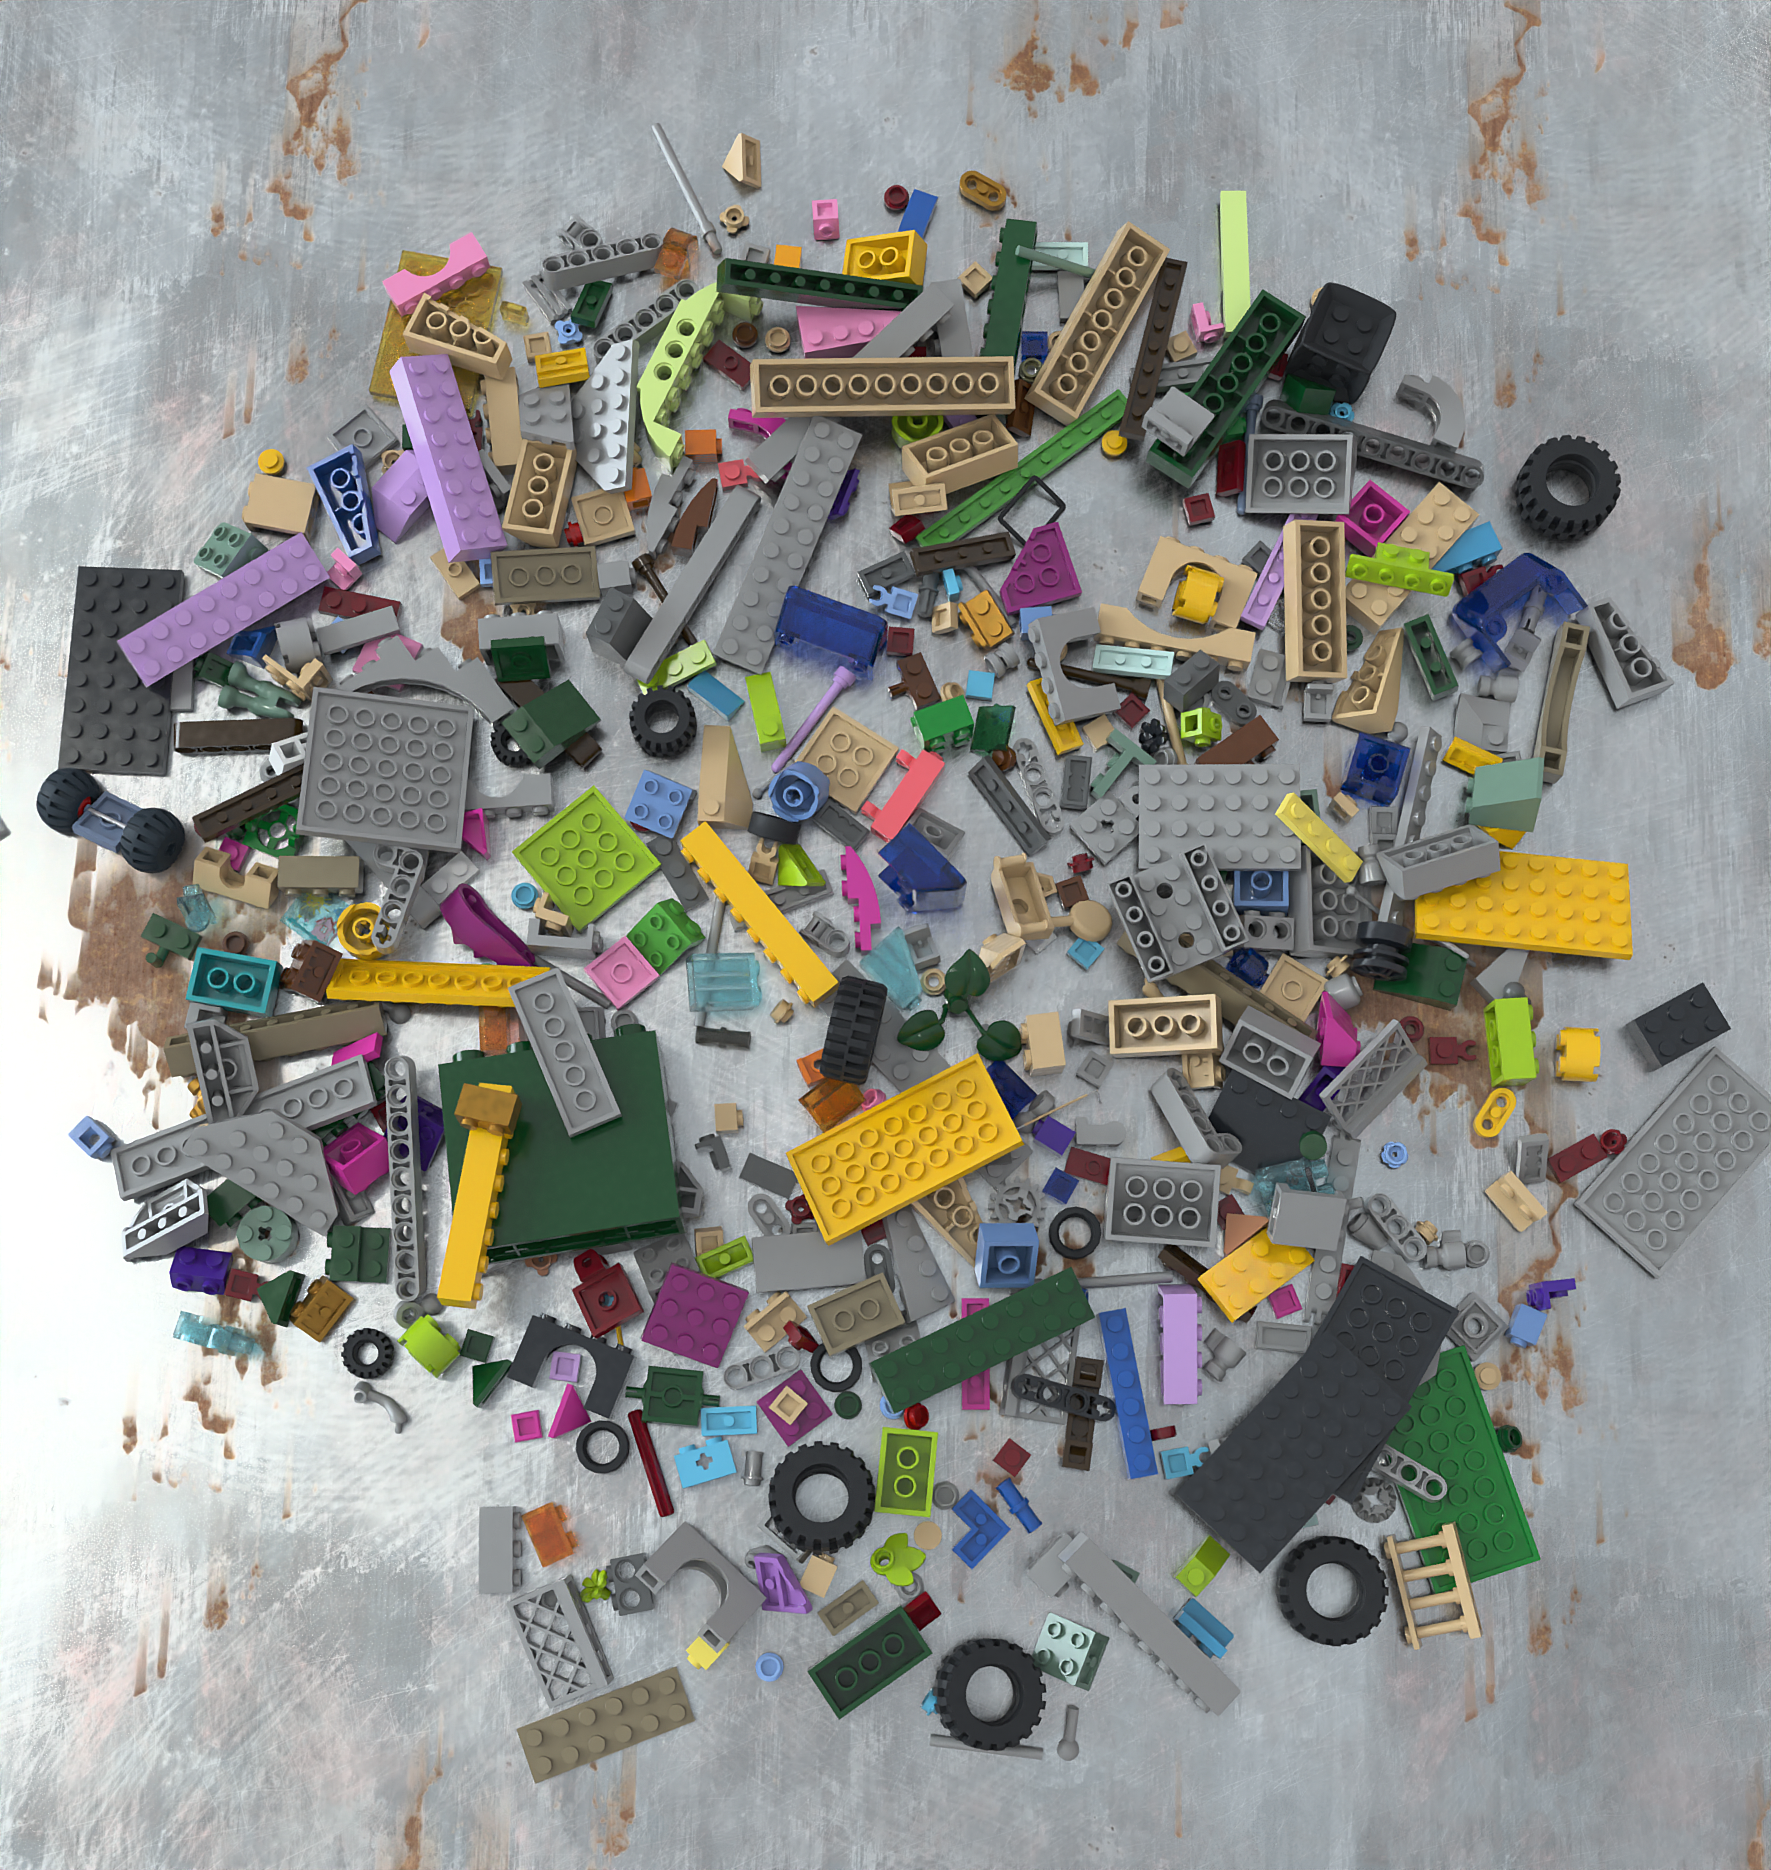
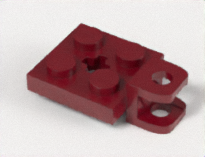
[572,1249,644,1339]

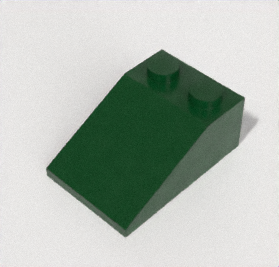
[502,679,602,770]
[1372,943,1468,1011]

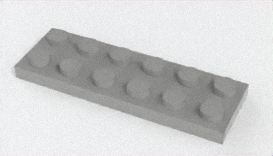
[508,967,622,1138]

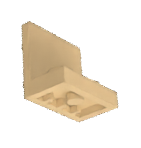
[262,654,333,702]

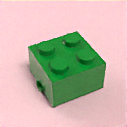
[910,695,974,754]

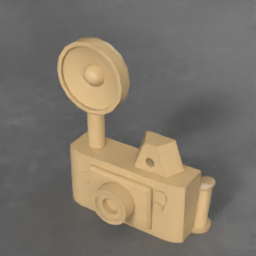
[991,853,1113,942]

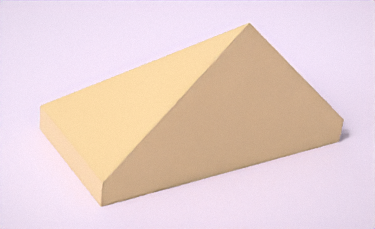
[722,133,761,189]

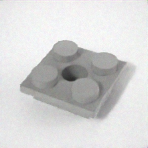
[1447,1291,1509,1362]

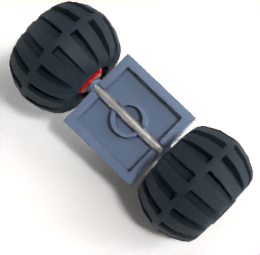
[36,768,185,873]

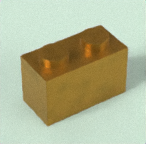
[454,1083,522,1136]

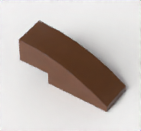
[671,478,719,558]

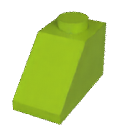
[1172,1535,1230,1597]

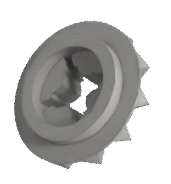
[1352,1478,1397,1523]

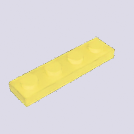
[1275,792,1363,883]

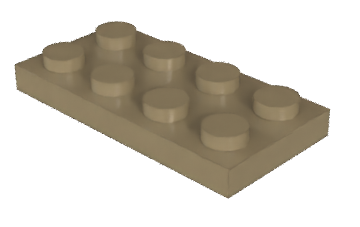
[490,546,600,606]

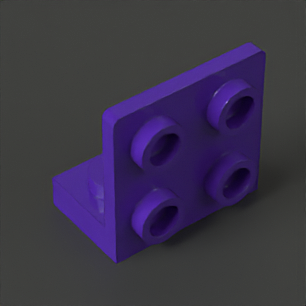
[383,1095,445,1172]

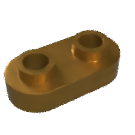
[959,171,1006,211]

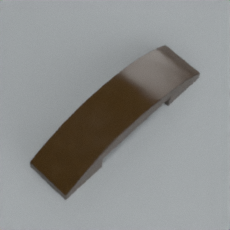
[1061,1356,1104,1471]

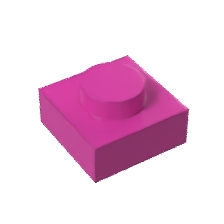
[219,837,251,873]

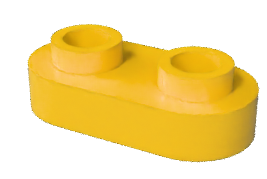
[1473,1088,1516,1138]

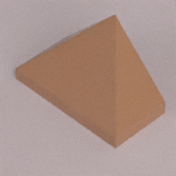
[1224,1213,1269,1258]

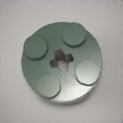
[236,1205,298,1263]

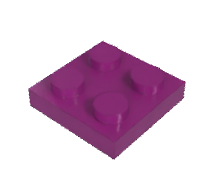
[756,1369,833,1447]

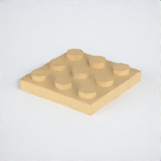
[795,706,899,815]

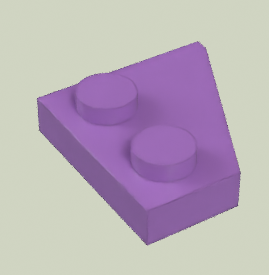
[754,1553,813,1614]

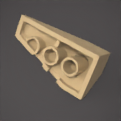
[1332,627,1404,734]
[697,725,753,830]
[979,933,1026,983]
[909,1177,983,1268]

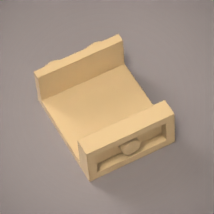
[888,481,947,516]

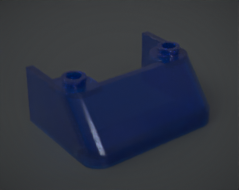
[1452,553,1588,673]
[774,586,888,681]
[878,823,967,911]

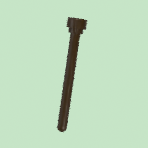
[631,553,698,647]
[1027,657,1151,699]

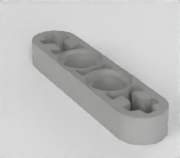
[1013,738,1065,836]

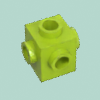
[1181,707,1222,747]

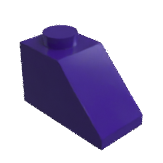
[1298,1065,1346,1112]

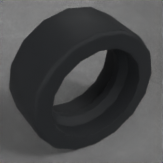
[747,811,801,845]
[1049,1206,1102,1260]
[810,1343,862,1392]
[576,1420,630,1474]

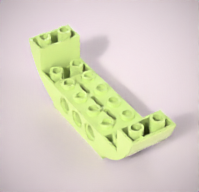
[636,282,764,475]

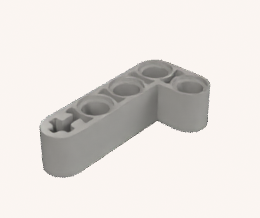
[371,844,426,954]
[1151,1068,1242,1169]

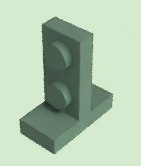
[1089,728,1157,800]

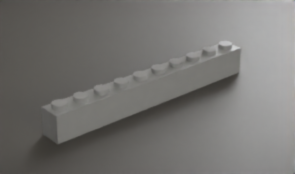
[745,282,954,484]

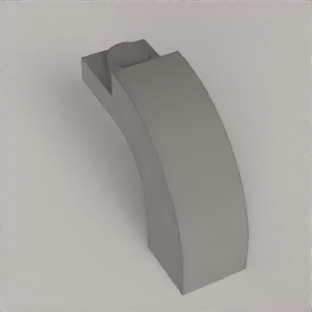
[1397,373,1465,453]

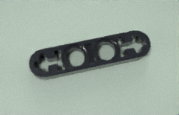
[1010,1374,1116,1422]

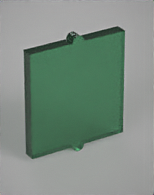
[970,703,1016,754]

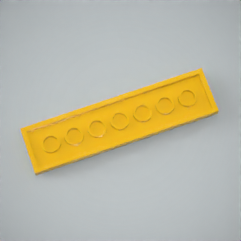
[326,959,551,1007]

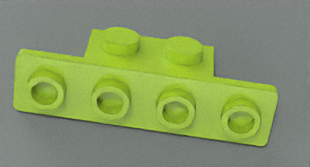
[1345,542,1454,597]

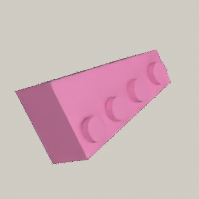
[796,306,901,359]

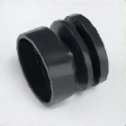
[1351,921,1414,981]

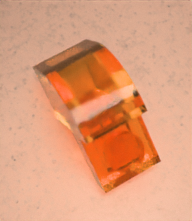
[654,227,698,280]

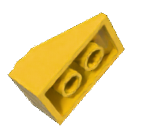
[842,230,928,286]

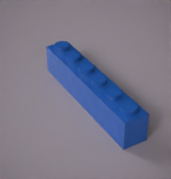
[1096,1308,1158,1479]

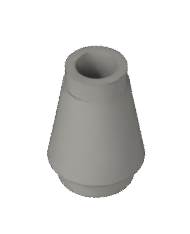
[1347,1211,1388,1251]

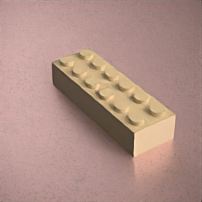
[1346,482,1480,636]
[1283,519,1347,683]

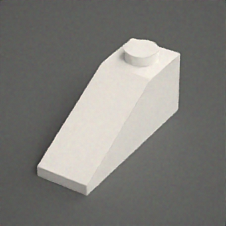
[269,732,308,776]

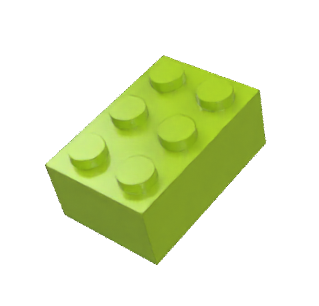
[1483,997,1539,1088]
[874,1427,938,1517]

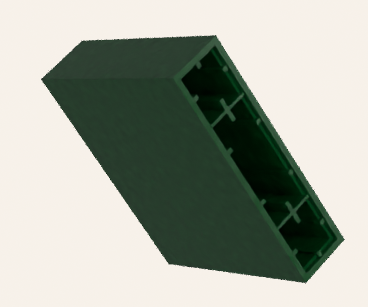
[438,1024,686,1265]

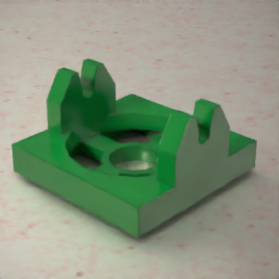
[242,804,305,859]

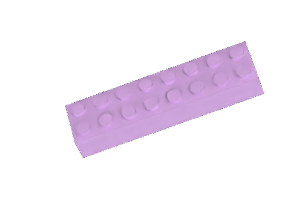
[390,354,507,563]
[117,532,330,687]

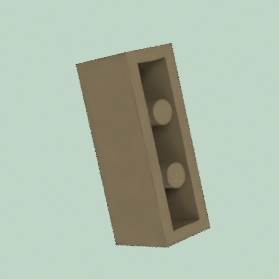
[277,856,364,897]

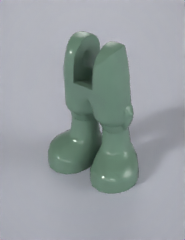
[218,661,301,718]

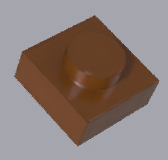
[1055,875,1089,910]

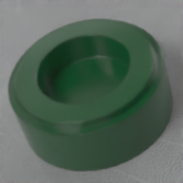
[1299,1131,1327,1160]

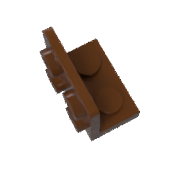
[279,940,343,1002]

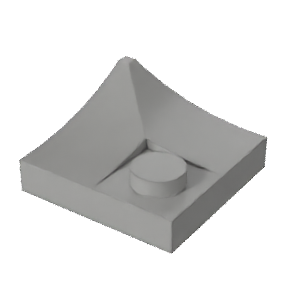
[1454,693,1510,754]

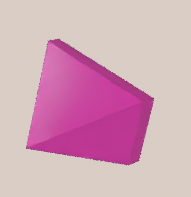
[548,1383,591,1439]

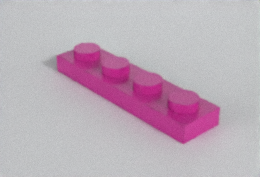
[961,1298,990,1410]

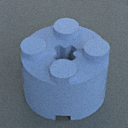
[768,761,830,822]

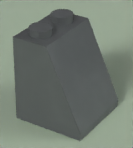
[586,587,653,667]

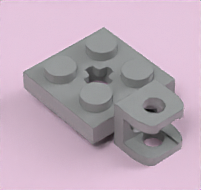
[1069,785,1139,865]

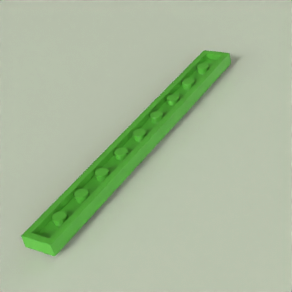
[916,389,1127,547]

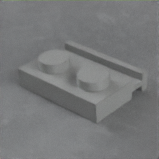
[1247,648,1290,709]

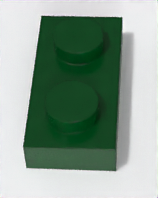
[571,280,613,328]

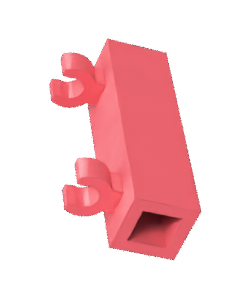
[861,749,945,847]

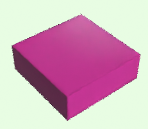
[1267,1284,1302,1319]
[511,1410,543,1443]

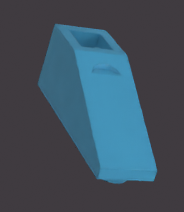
[1432,521,1502,574]

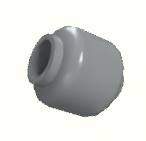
[1321,973,1363,1011]

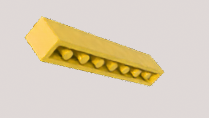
[680,821,839,1008]
[437,1083,516,1309]

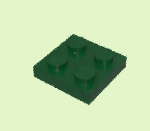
[491,636,551,682]

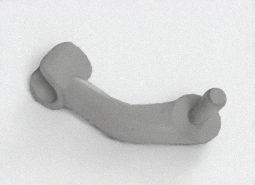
[354,1381,407,1434]

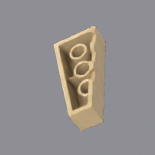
[402,293,513,380]

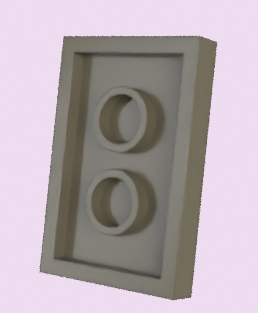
[807,1272,905,1358]

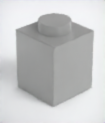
[597,560,637,597]

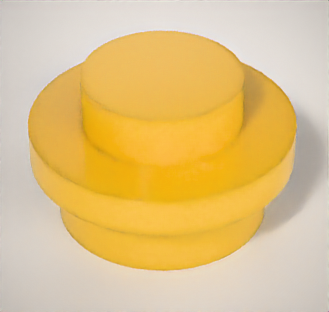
[1101,430,1127,456]
[258,449,285,475]

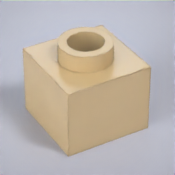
[714,1103,743,1135]

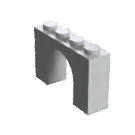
[1028,607,1121,726]
[635,1521,767,1653]

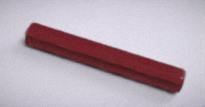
[628,1409,674,1517]

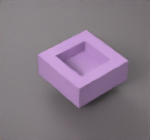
[549,1351,582,1383]

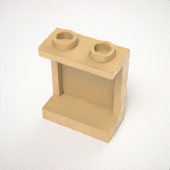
[242,473,320,542]

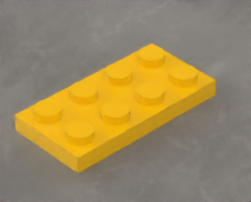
[1198,1227,1315,1323]

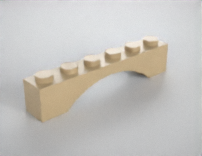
[1093,603,1256,671]

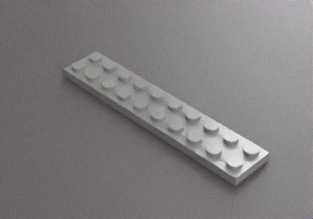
[712,416,862,675]
[817,959,1034,1190]
[110,1054,377,1202]

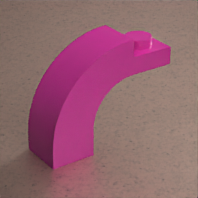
[728,408,792,479]

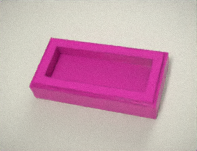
[331,1032,383,1066]

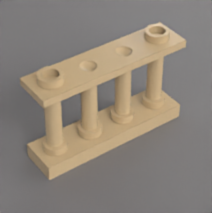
[1384,1521,1483,1650]

